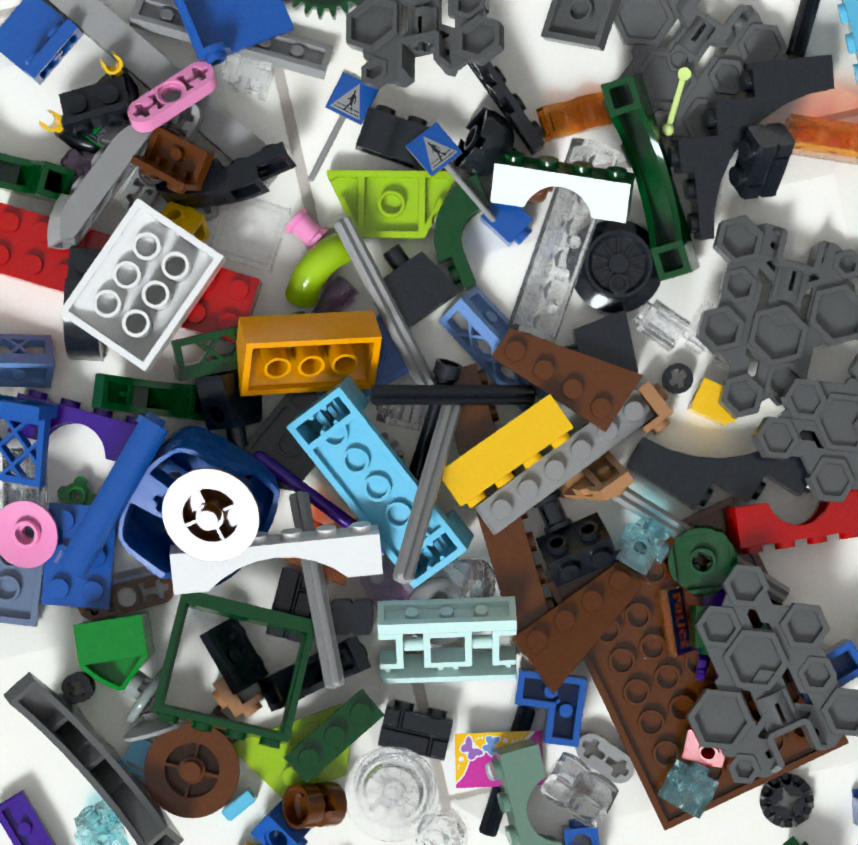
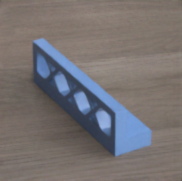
[438,285,547,412]
[0,334,55,388]

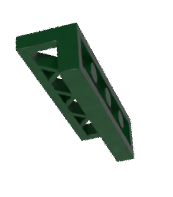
[171,311,305,382]

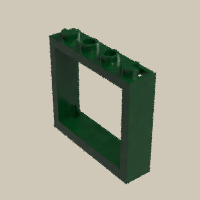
[151,592,315,749]

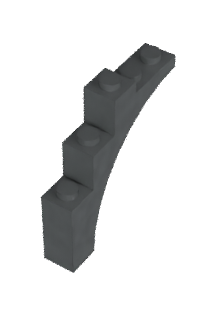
[3,672,184,845]

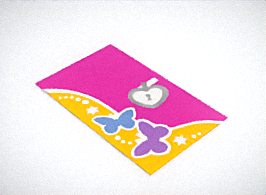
[455,730,543,788]

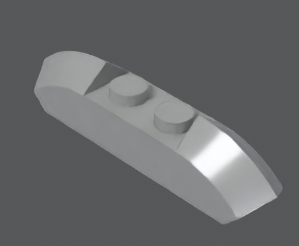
[47,113,153,250]

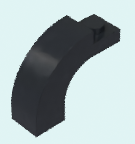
[63,247,105,362]
[257,635,371,712]

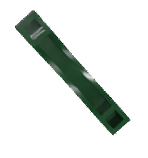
[601,73,700,281]

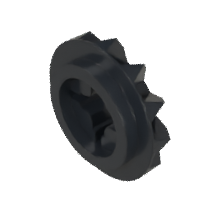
[760,773,814,828]

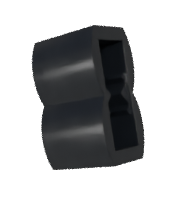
[355,105,429,171]

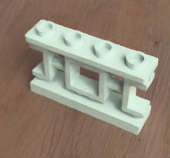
[377,596,517,684]

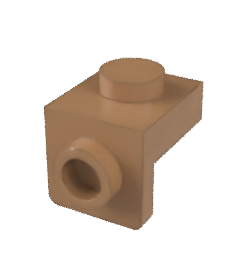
[636,381,674,435]
[212,677,264,718]

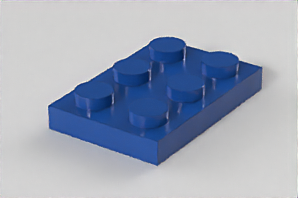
[41,502,117,609]

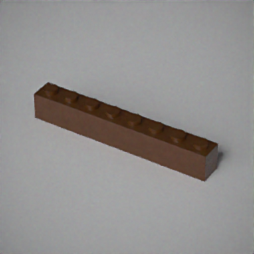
[453,363,555,637]

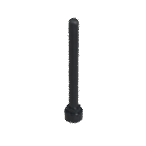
[409,358,462,482]

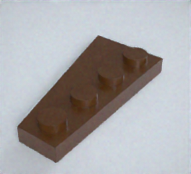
[491,328,643,432]
[512,559,643,695]

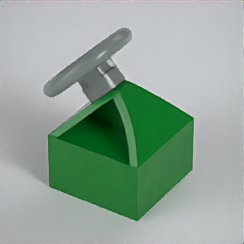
[73,612,163,723]

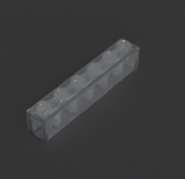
[506,138,621,344]

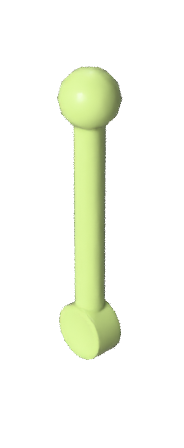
[661,67,691,136]

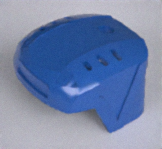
[118,425,280,586]

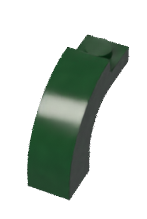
[0,153,76,202]
[92,373,205,421]

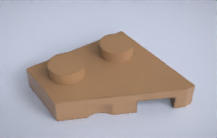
[556,451,635,501]

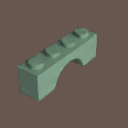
[489,739,562,845]

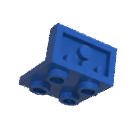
[0,0,83,85]

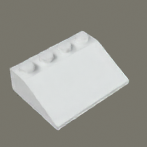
[58,198,226,373]

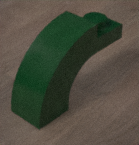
[434,174,489,291]

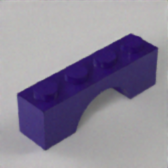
[7,389,138,462]

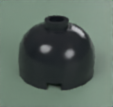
[454,107,517,176]

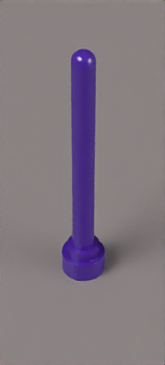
[253,451,385,556]

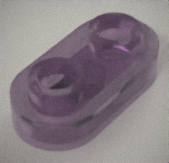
[360,561,410,608]

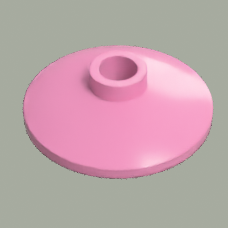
[0,500,59,568]

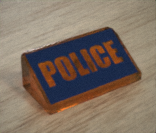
[657,586,693,658]

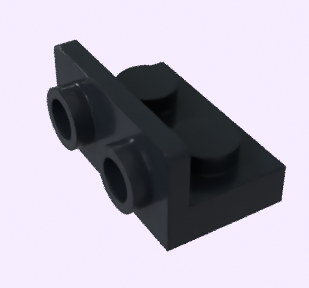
[59,76,132,137]
[200,618,269,695]

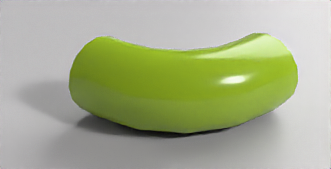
[285,232,352,308]

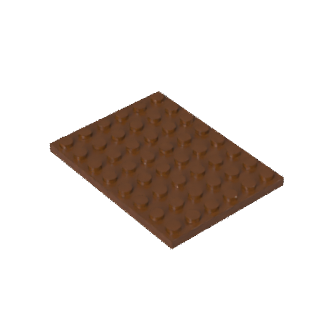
[547,497,849,831]

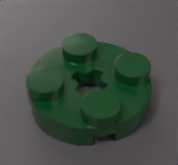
[668,525,737,595]

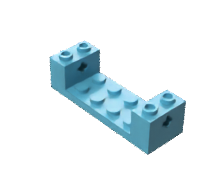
[286,375,474,589]

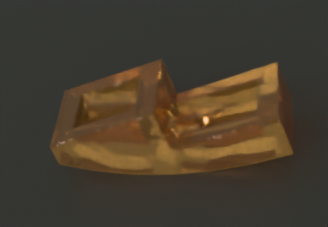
[536,91,613,142]

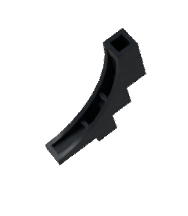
[667,55,835,240]
[624,431,822,510]

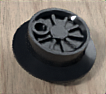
[569,220,661,314]

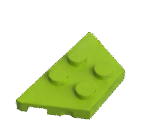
[327,170,455,239]
[232,703,350,798]

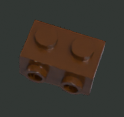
[131,125,215,194]

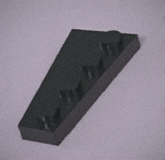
[467,61,546,156]

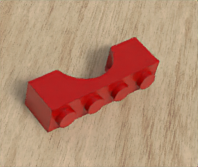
[724,490,858,555]

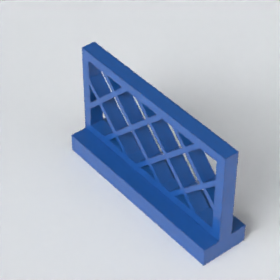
[0,394,58,488]

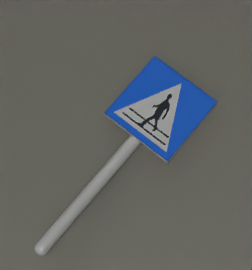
[308,72,379,182]
[405,122,496,222]

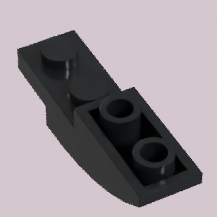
[155,141,297,207]

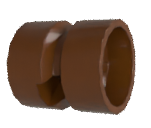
[282,781,347,829]

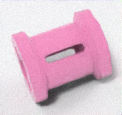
[285,208,330,250]

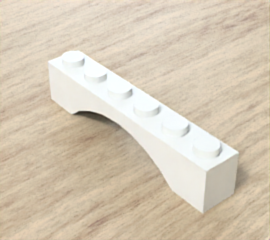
[169,521,383,595]

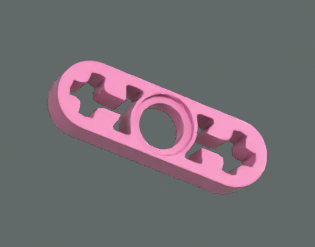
[127,61,217,133]

